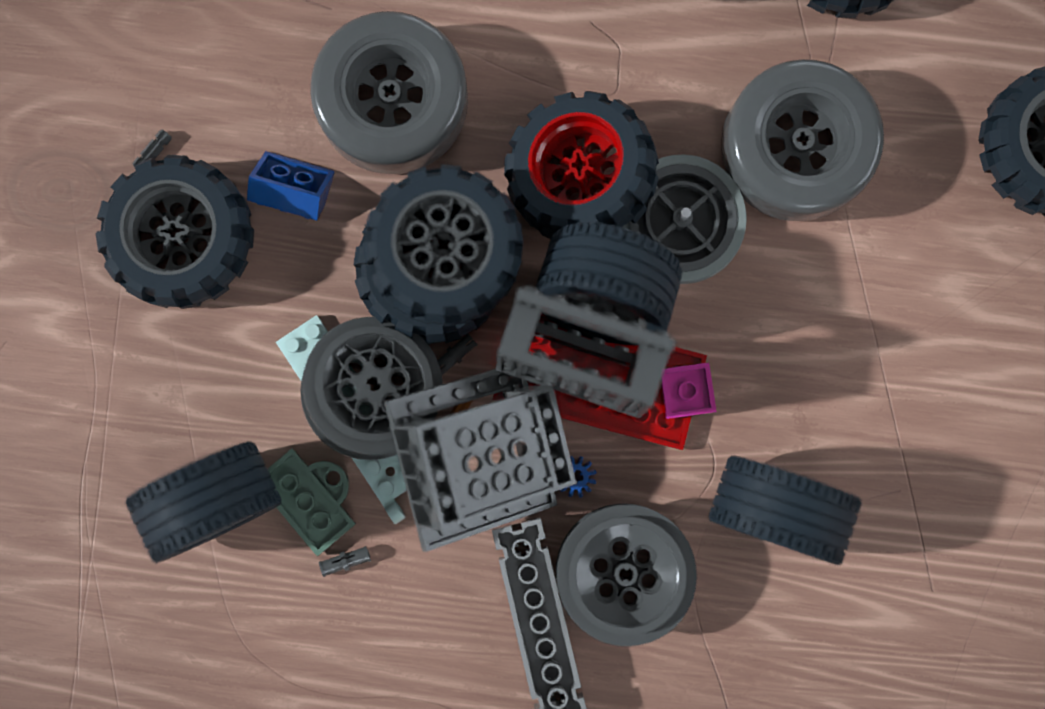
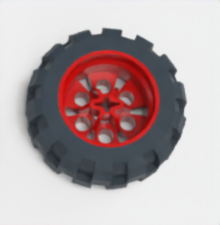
[504,91,659,239]

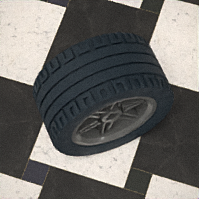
[535,223,683,345]
[125,441,282,563]
[708,455,862,566]

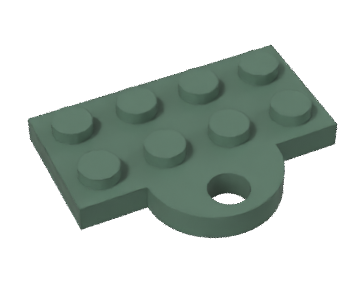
[268,448,357,556]

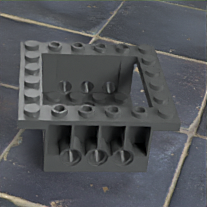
[496,287,676,418]
[384,369,577,552]

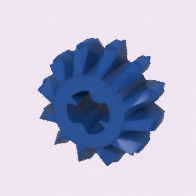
[560,456,597,497]

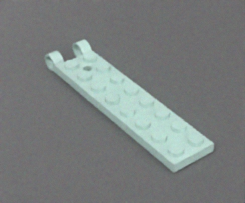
[276,315,407,525]

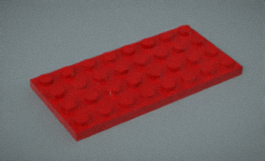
[492,312,707,450]

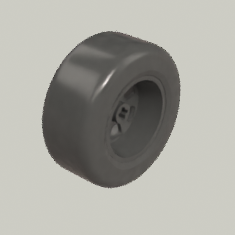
[310,11,468,174]
[721,59,884,221]

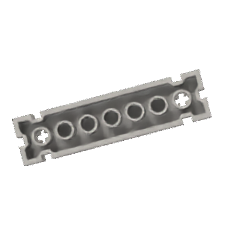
[492,517,586,709]

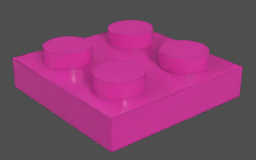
[661,363,717,419]

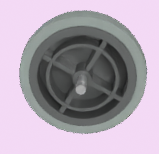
[622,155,747,284]

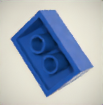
[247,151,335,221]

